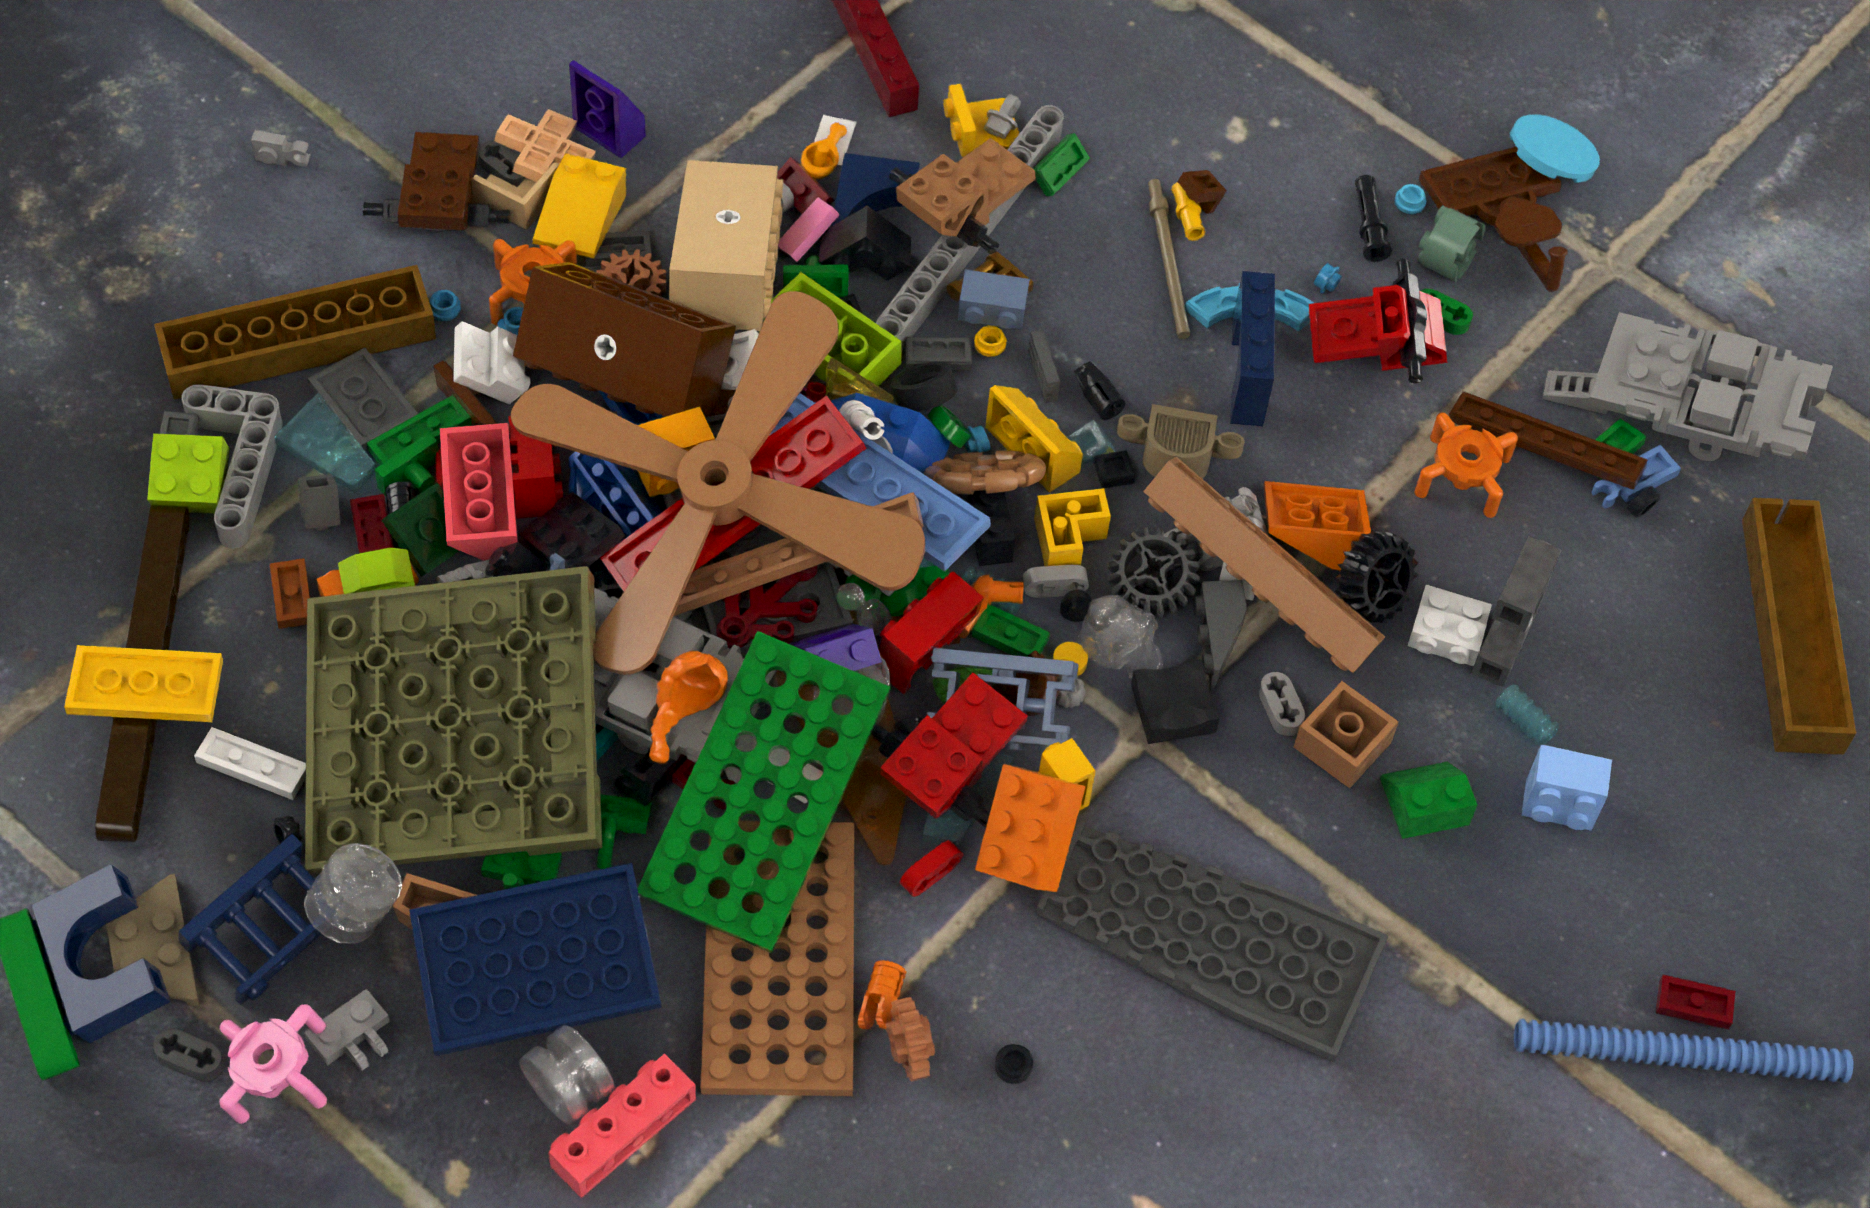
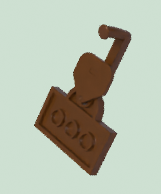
[1419,147,1568,292]

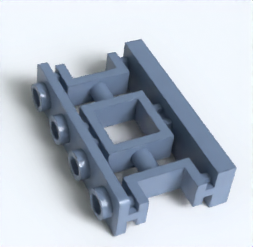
[927,648,1079,753]

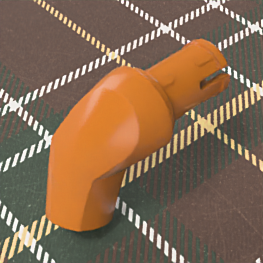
[959,575,1024,639]

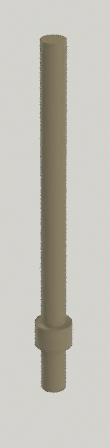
[1148,179,1190,339]

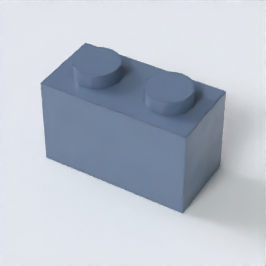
[958,269,1030,330]

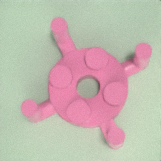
[219,1004,327,1124]

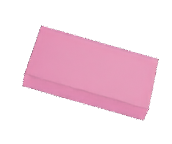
[778,197,840,262]

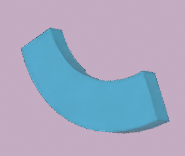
[1185,283,1314,332]

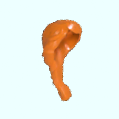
[649,651,728,764]

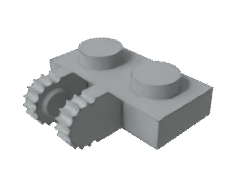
[304,989,390,1071]

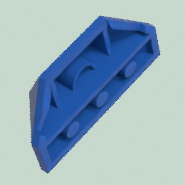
[831,393,951,474]
[569,452,663,548]

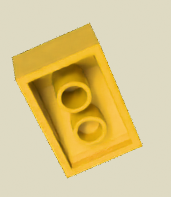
[533,153,626,259]

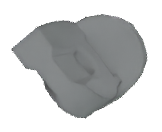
[984,94,1021,139]

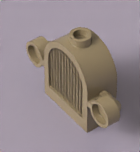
[1117,404,1245,479]

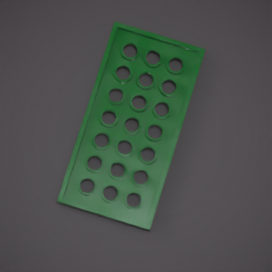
[637,631,890,953]

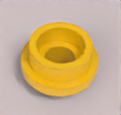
[974,325,1007,357]

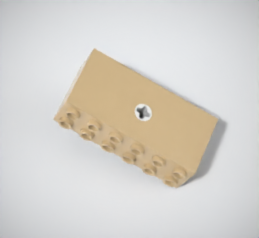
[669,160,783,331]

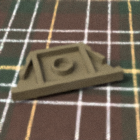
[106,874,200,1006]

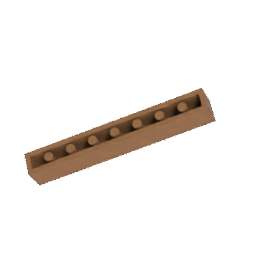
[1143,457,1385,673]

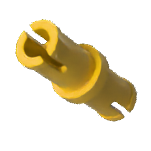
[1171,182,1205,241]

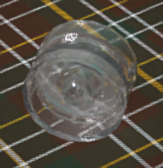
[519,1024,614,1125]

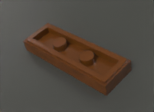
[433,360,498,426]

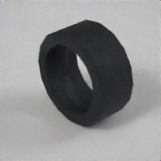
[891,362,958,412]

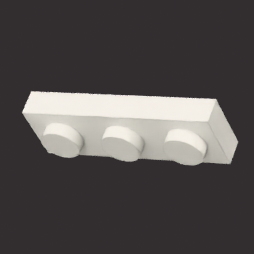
[194,727,306,800]

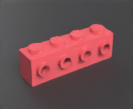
[549,1054,696,1198]

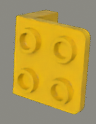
[943,84,1019,157]

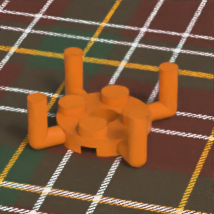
[489,239,577,325]
[1414,412,1518,518]

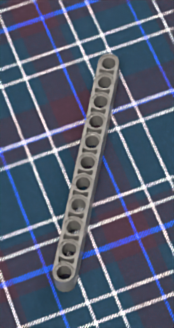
[876,105,1064,352]

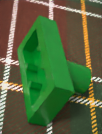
[783,256,849,298]
[374,433,438,496]

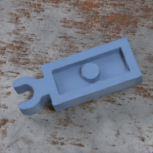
[1591,445,1681,508]

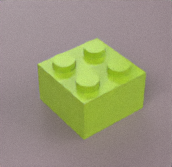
[147,434,230,513]

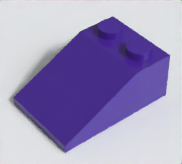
[569,60,646,158]

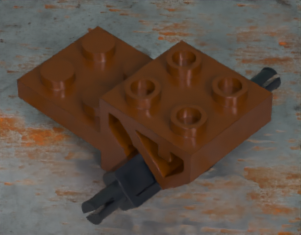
[363,132,510,232]

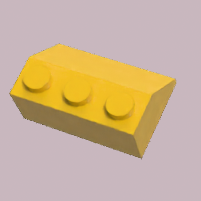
[985,385,1083,493]

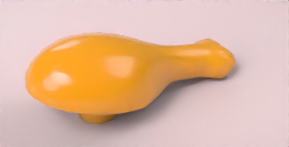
[801,122,847,180]

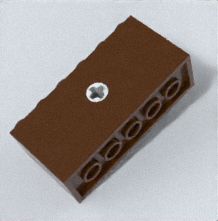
[513,262,736,417]

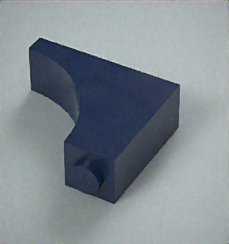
[831,153,920,226]

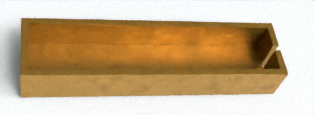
[1742,498,1856,755]

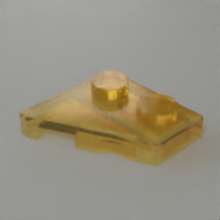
[826,358,894,404]

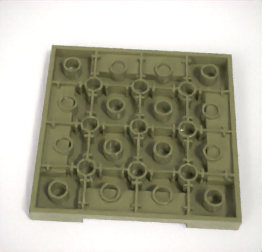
[305,566,602,879]

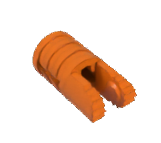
[857,960,906,1029]

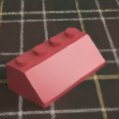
[440,423,518,561]

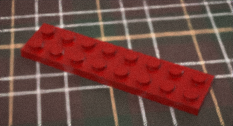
[600,395,867,591]

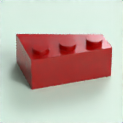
[508,416,563,519]
[873,571,984,694]

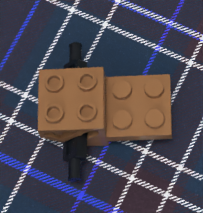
[889,138,1035,254]

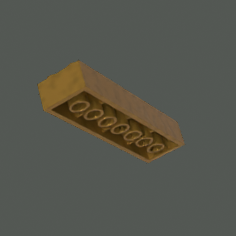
[154,265,436,400]

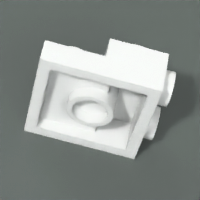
[454,321,530,405]
[1407,585,1492,666]

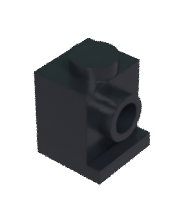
[488,542,548,577]

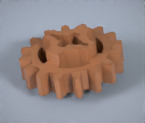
[596,249,666,297]
[886,997,935,1081]

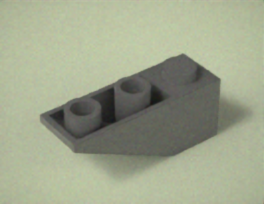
[1193,580,1247,688]

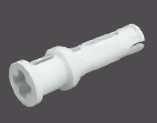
[839,400,884,440]

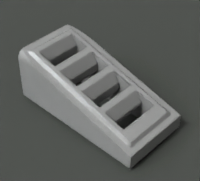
[1542,370,1608,414]

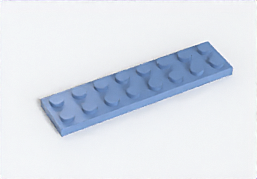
[769,393,991,571]

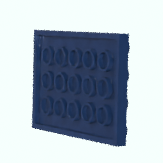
[409,863,662,1056]

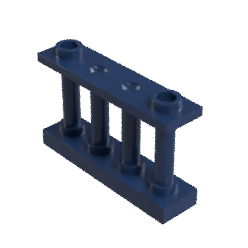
[178,834,354,1005]

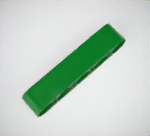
[0,908,80,1081]

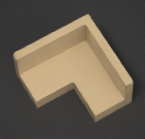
[471,162,559,230]

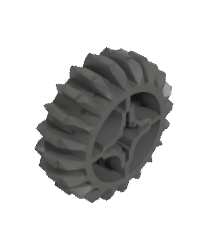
[1107,527,1200,619]

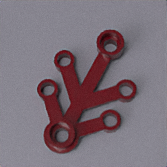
[716,565,818,648]

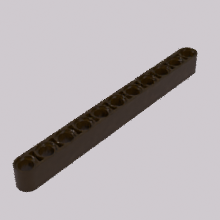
[95,505,190,842]

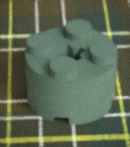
[1417,206,1486,282]

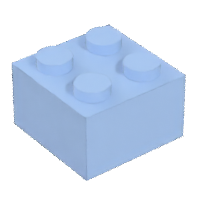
[1521,744,1612,831]

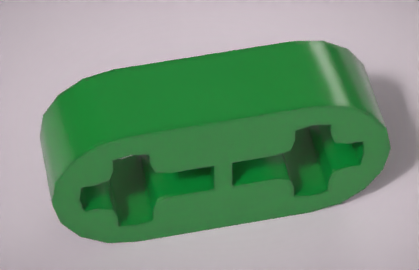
[1420,289,1473,335]
[927,404,972,448]

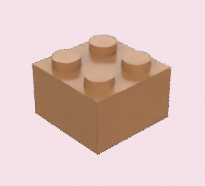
[1294,681,1398,788]

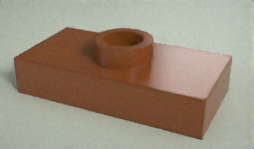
[270,558,310,629]

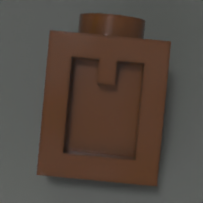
[1177,170,1227,214]

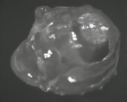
[1078,595,1163,679]

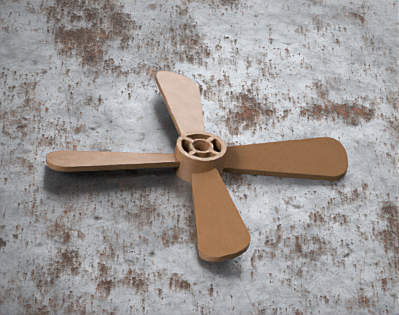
[511,291,926,675]

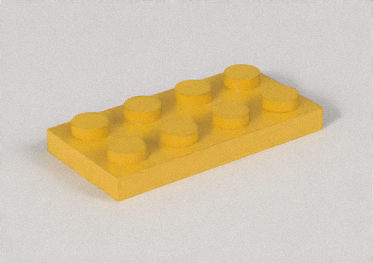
[64,645,223,722]

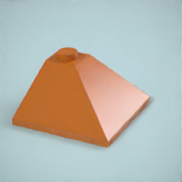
[1264,481,1371,572]

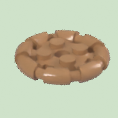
[924,450,1046,494]

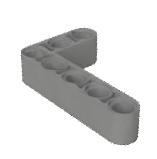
[182,385,283,549]

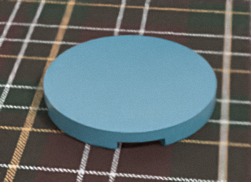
[1509,114,1600,183]

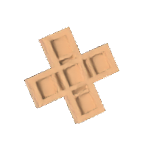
[494,109,596,182]

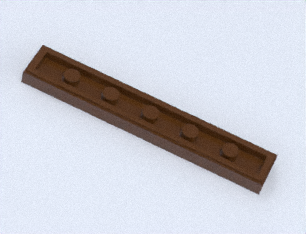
[1449,391,1648,490]

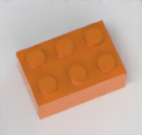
[975,764,1086,892]

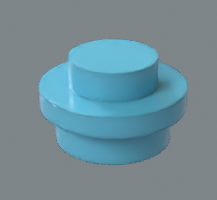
[1394,184,1426,214]

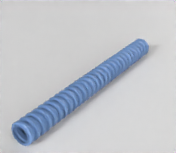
[1514,1019,1853,1083]

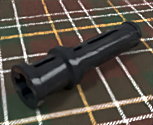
[1355,175,1392,262]

